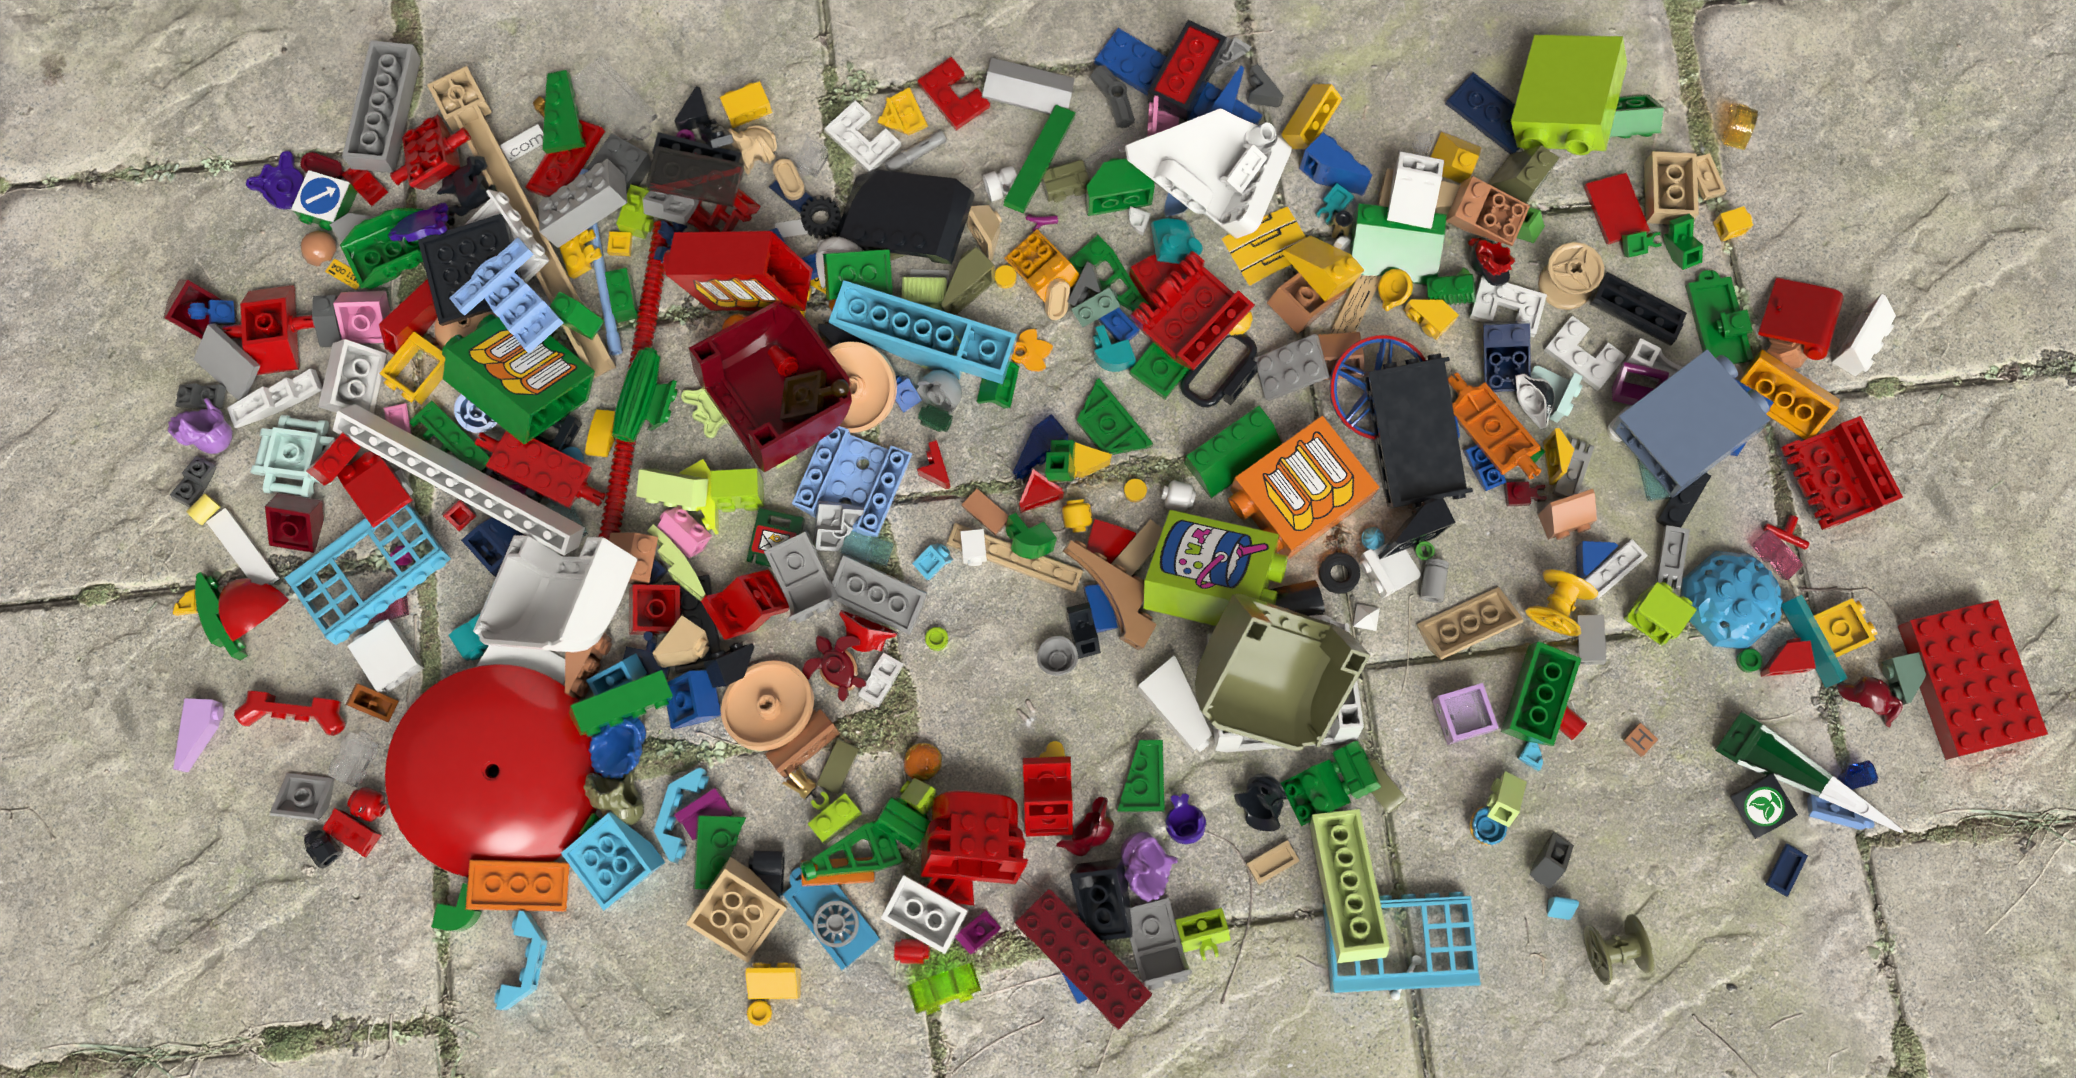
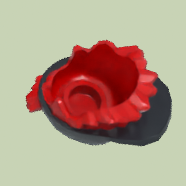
[1468,238,1515,286]

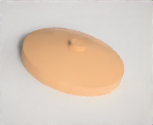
[828,342,897,433]
[721,661,814,751]

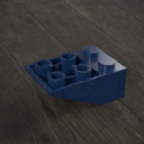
[1483,320,1531,392]
[461,517,527,577]

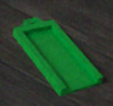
[1685,270,1753,364]

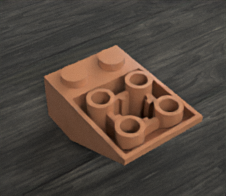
[1446,176,1530,246]
[565,632,612,700]

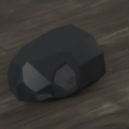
[304,830,343,869]

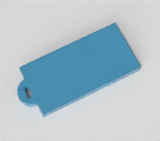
[783,867,880,971]

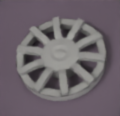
[813,901,859,947]

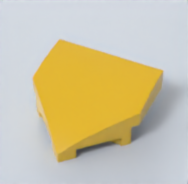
[878,87,929,135]

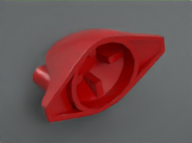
[839,610,898,652]

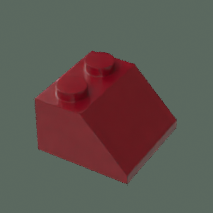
[265,493,324,553]

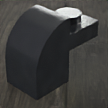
[1066,602,1101,659]

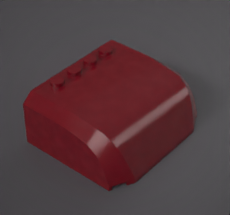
[689,300,852,472]

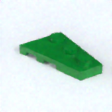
[1117,740,1165,812]
[693,816,746,889]

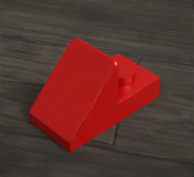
[917,440,951,489]

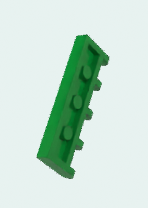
[409,401,490,473]

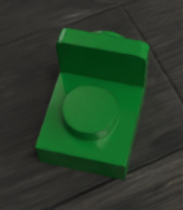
[1716,309,1753,339]

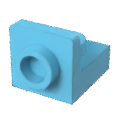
[912,543,953,580]

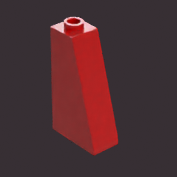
[379,279,437,355]

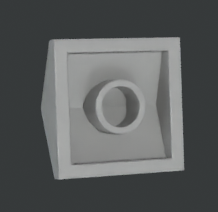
[270,773,334,821]

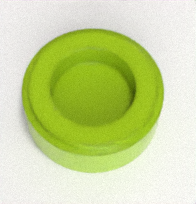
[925,627,948,651]

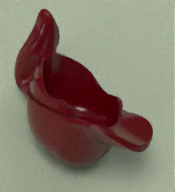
[1837,676,1903,728]
[1056,797,1114,856]

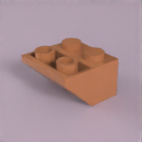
[1318,332,1365,380]

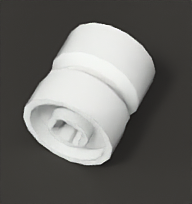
[983,166,1017,202]

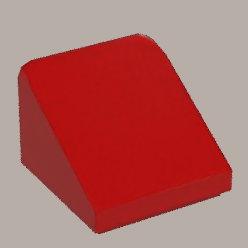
[442,499,476,532]

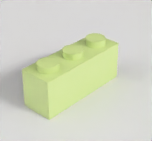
[636,469,708,511]

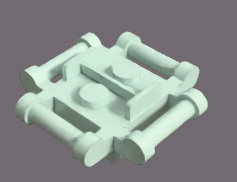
[250,415,334,498]

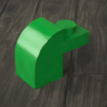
[1664,214,1703,270]
[1045,440,1075,482]
[1005,513,1057,559]
[431,883,482,932]

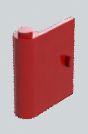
[1758,277,1844,360]

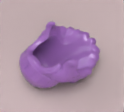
[168,398,233,454]
[1121,831,1178,901]

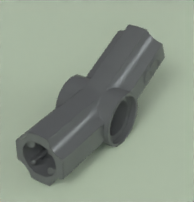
[1090,65,1135,129]

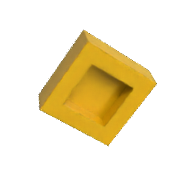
[607,231,633,256]

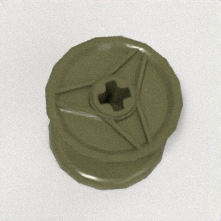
[1584,914,1654,985]

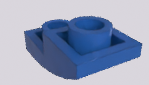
[1463,445,1506,491]

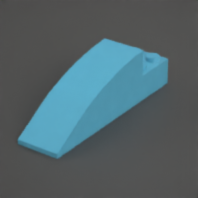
[829,280,1017,384]

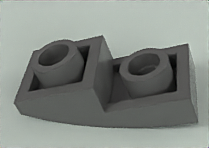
[175,383,226,409]
[170,456,217,508]

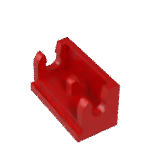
[323,808,382,858]

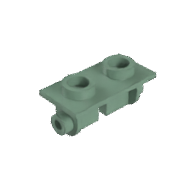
[1071,287,1121,327]

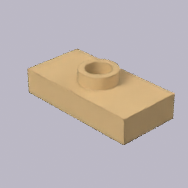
[1697,153,1727,201]

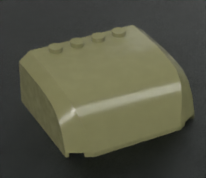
[1195,594,1371,751]

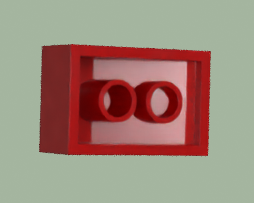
[1129,254,1187,312]
[337,451,413,528]

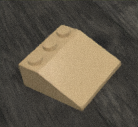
[686,857,787,963]

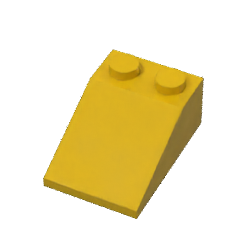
[1282,235,1364,301]

